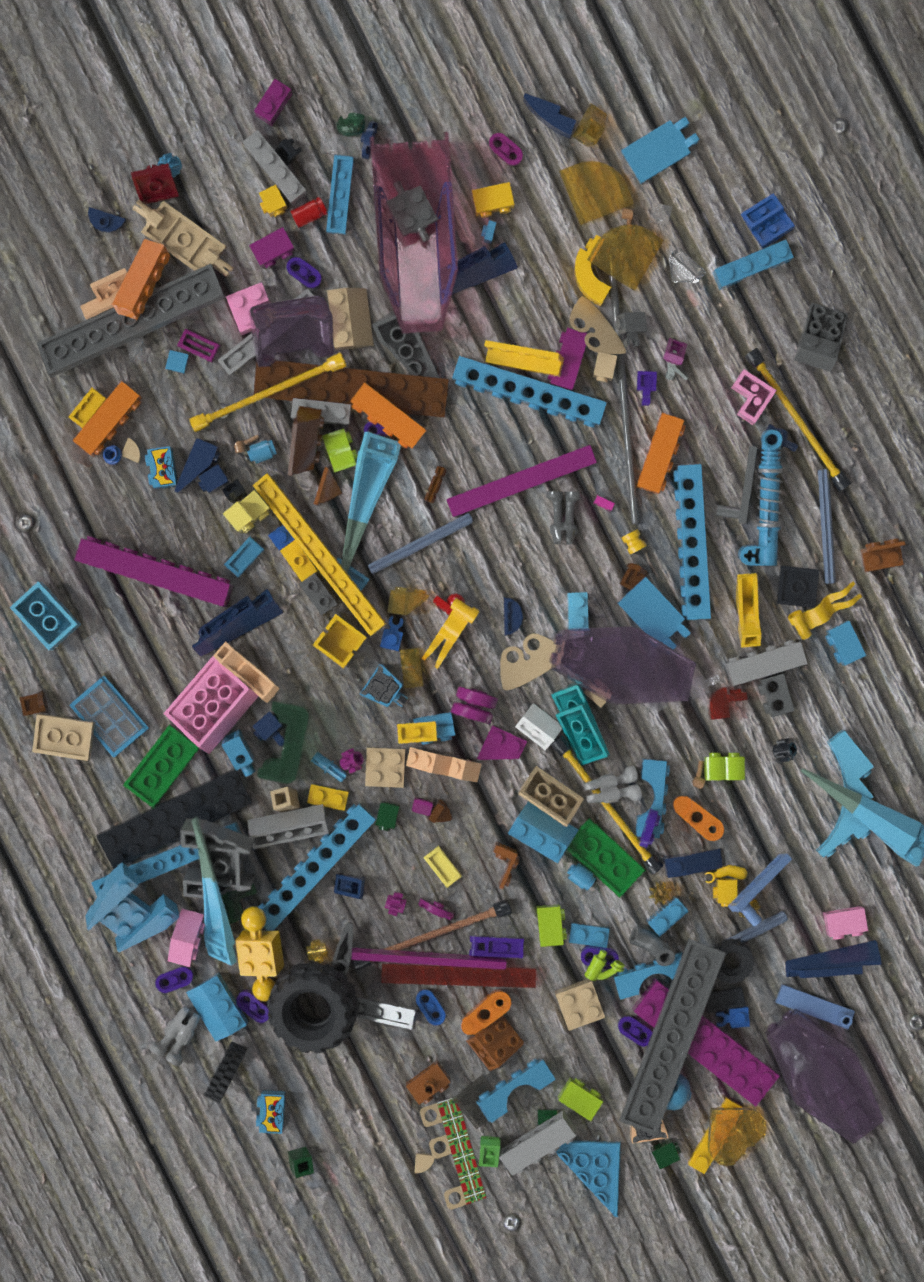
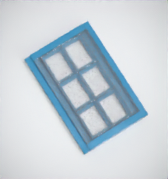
[69,675,149,758]

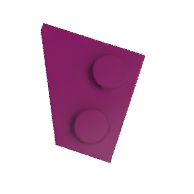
[477,725,527,760]

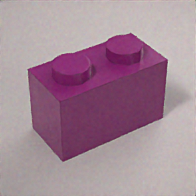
[254,79,293,126]
[249,227,295,269]

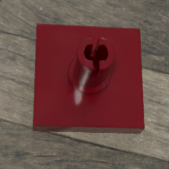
[131,163,179,204]

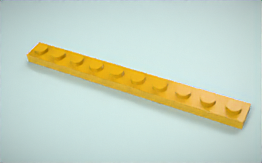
[253,473,387,636]

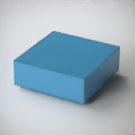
[165,350,189,374]

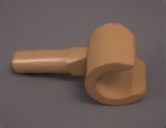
[622,208,633,236]
[234,435,259,453]
[692,761,706,789]

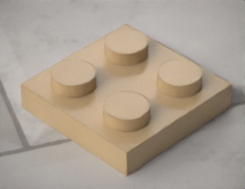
[365,747,405,788]

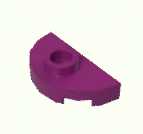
[418,898,455,920]

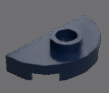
[361,121,379,159]
[88,207,126,233]
[504,597,523,636]

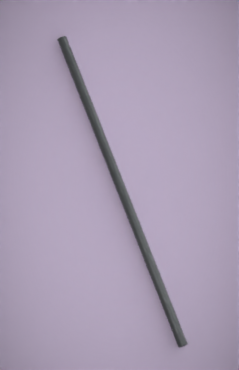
[607,255,640,524]

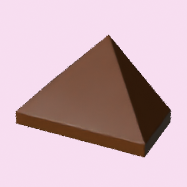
[314,467,342,506]

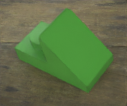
[479,1136,500,1167]

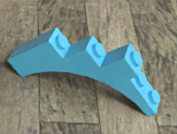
[816,730,874,858]

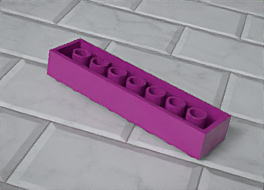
[74,536,234,607]
[632,978,779,1106]

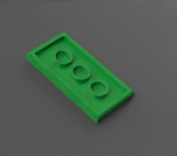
[123,724,200,807]
[567,818,646,898]

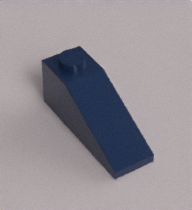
[174,438,221,494]
[663,848,723,878]

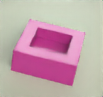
[593,495,615,511]

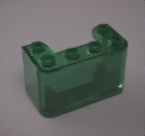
[256,700,312,784]

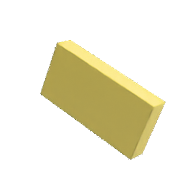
[423,845,462,888]

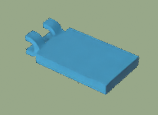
[621,117,699,184]
[617,577,690,651]

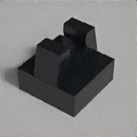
[275,138,302,166]
[222,479,248,504]

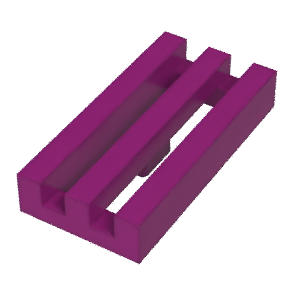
[177,329,220,363]

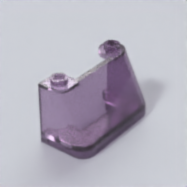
[250,296,334,367]

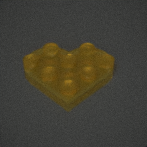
[708,1108,767,1166]

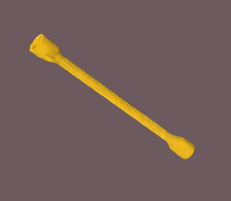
[189,352,347,432]

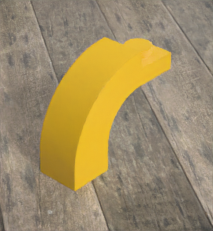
[574,235,611,307]

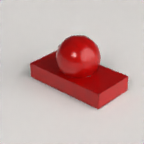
[433,593,465,615]

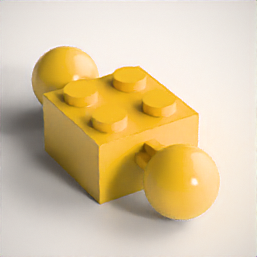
[235,907,284,1001]

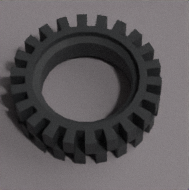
[204,1041,247,1103]

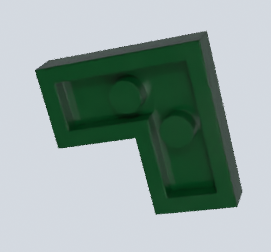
[221,882,257,924]

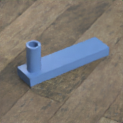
[728,853,792,926]
[775,984,855,1029]

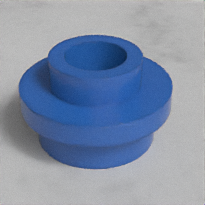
[103,445,122,465]

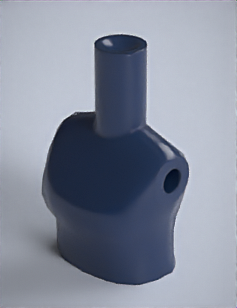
[765,423,798,452]

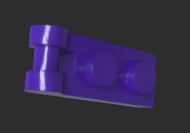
[469,935,524,958]

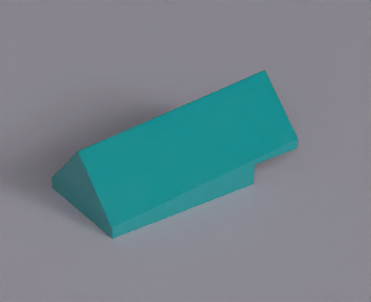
[551,681,610,766]

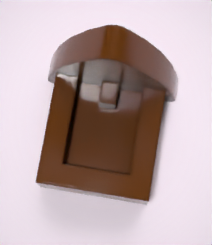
[619,563,649,590]
[19,690,48,716]
[428,799,452,824]

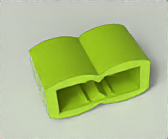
[323,428,357,473]
[704,752,745,780]

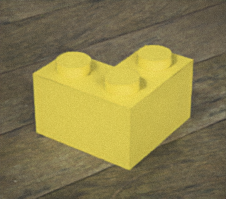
[223,490,270,533]

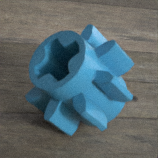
[158,153,182,177]

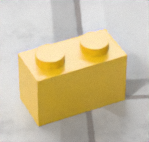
[472,182,514,218]

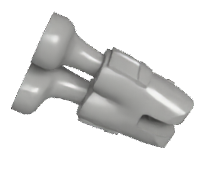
[584,765,642,803]
[149,1006,200,1067]

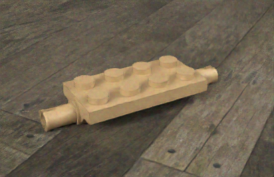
[132,200,234,278]

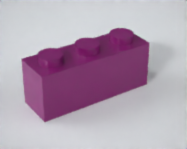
[548,328,587,391]

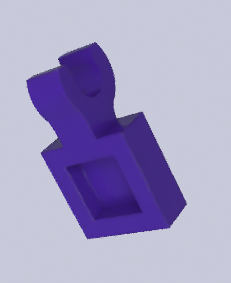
[636,371,657,406]

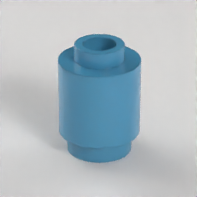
[247,440,277,464]
[567,863,596,890]

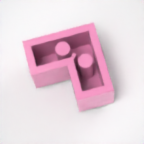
[226,282,271,335]
[731,369,776,425]
[168,909,205,967]

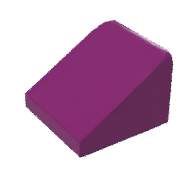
[412,798,433,816]

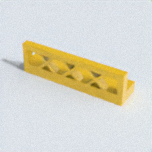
[484,340,564,377]

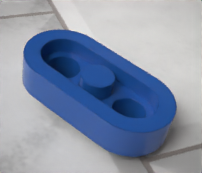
[416,989,446,1025]

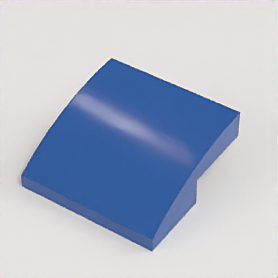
[741,193,795,249]

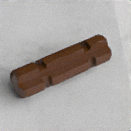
[424,466,446,503]

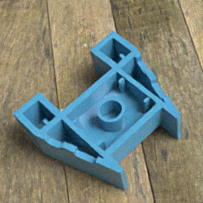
[85,863,180,952]

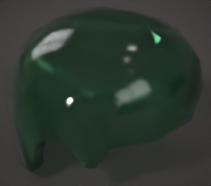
[336,112,366,137]

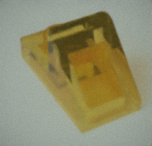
[400,648,424,688]

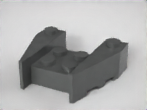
[181,818,256,898]

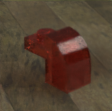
[707,687,748,720]

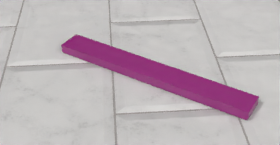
[446,445,597,517]
[351,948,507,969]

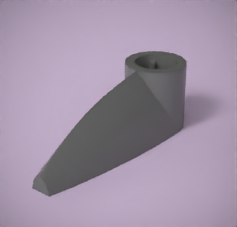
[332,923,353,975]

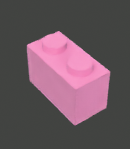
[823,906,868,940]

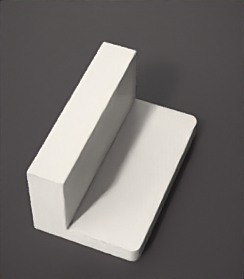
[515,704,562,750]

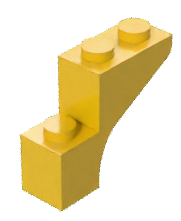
[736,573,761,648]

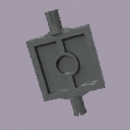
[386,181,438,243]

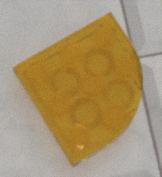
[559,161,634,226]
[587,224,664,290]

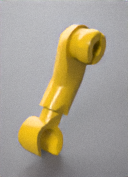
[705,865,748,883]

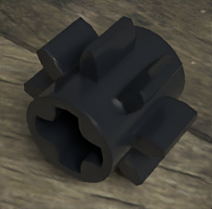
[773,738,797,763]

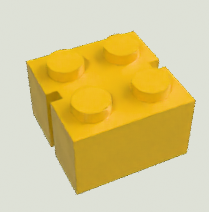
[313,614,368,668]

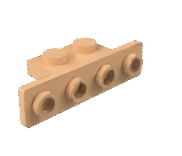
[81,268,155,319]

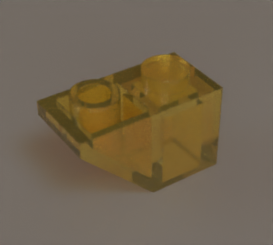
[572,103,607,147]
[388,587,429,615]

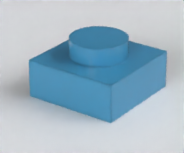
[481,220,496,244]

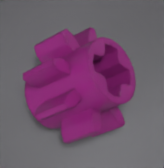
[340,748,364,774]
[384,892,407,916]

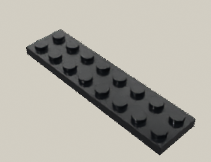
[96,768,252,870]

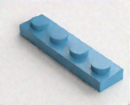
[326,155,354,235]

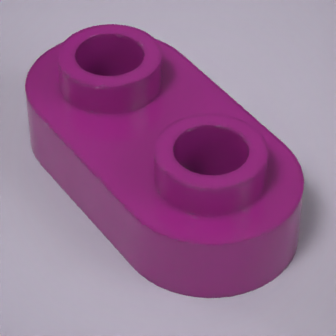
[489,133,523,166]

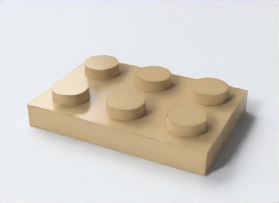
[32,714,95,761]

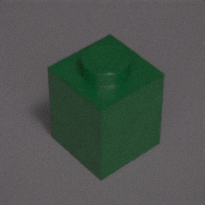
[375,801,400,831]
[650,1138,682,1169]
[287,1146,314,1178]

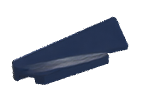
[425,242,518,302]
[192,589,283,656]
[785,940,882,978]

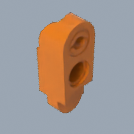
[673,796,724,841]
[461,989,511,1035]

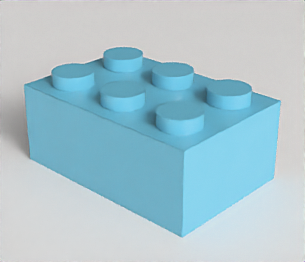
[10,581,81,650]

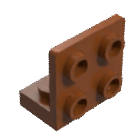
[860,538,906,572]
[493,842,520,890]
[466,1015,524,1071]

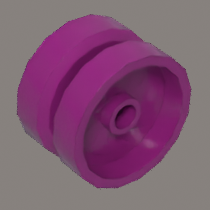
[451,686,498,724]

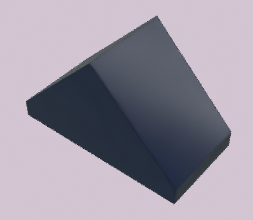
[334,874,366,899]

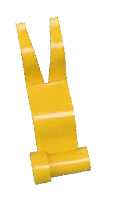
[788,581,862,640]
[422,598,480,669]

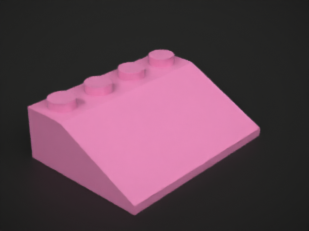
[164,656,259,754]

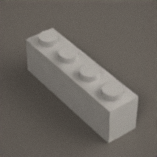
[243,130,307,207]
[725,639,807,686]
[248,804,329,849]
[499,1110,577,1176]

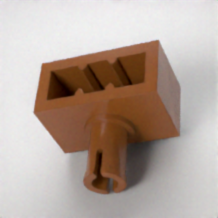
[406,1060,451,1105]

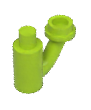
[584,949,625,981]

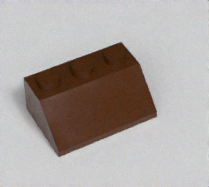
[288,406,325,475]

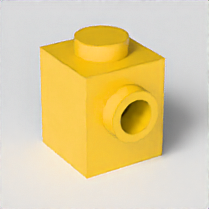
[259,184,288,217]
[713,878,737,907]

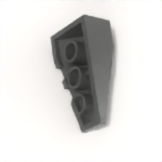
[372,304,440,378]

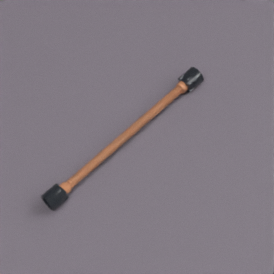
[353,899,512,970]

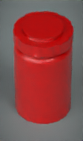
[290,197,328,229]

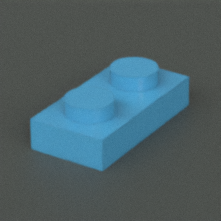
[569,923,610,948]

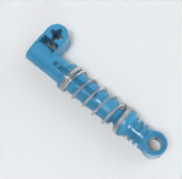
[738,429,783,566]

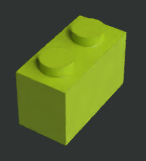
[537,904,567,947]
[558,1078,603,1121]

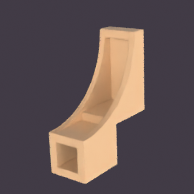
[213,641,280,703]
[406,747,482,782]

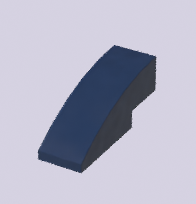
[523,93,576,139]

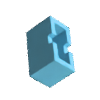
[567,592,588,632]

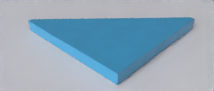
[556,1140,621,1217]

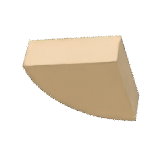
[122,438,141,463]
[414,1153,435,1173]

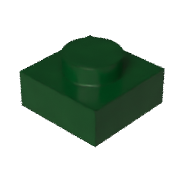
[538,1109,557,1126]

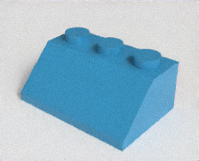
[508,801,579,863]
[186,973,249,1042]

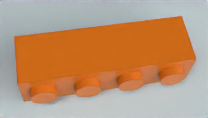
[112,239,170,320]
[73,381,142,457]
[350,383,426,449]
[636,413,686,494]

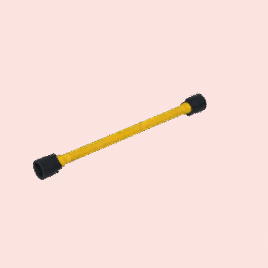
[744,348,852,492]
[550,735,664,875]

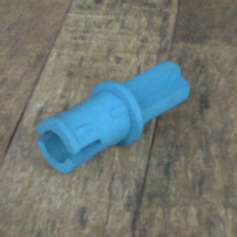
[311,752,347,782]

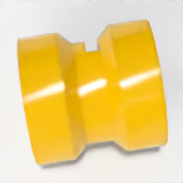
[621,529,647,555]

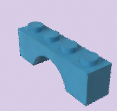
[712,240,793,291]
[635,758,670,838]
[613,952,683,1000]
[476,1058,556,1123]

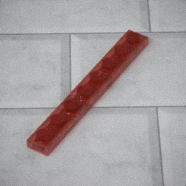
[381,963,536,988]

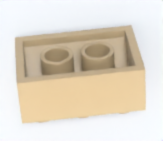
[327,288,374,351]
[518,766,584,827]

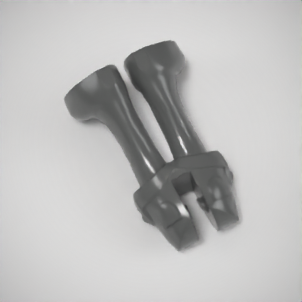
[546,491,582,545]

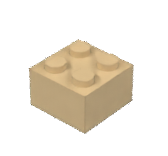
[555,979,605,1031]

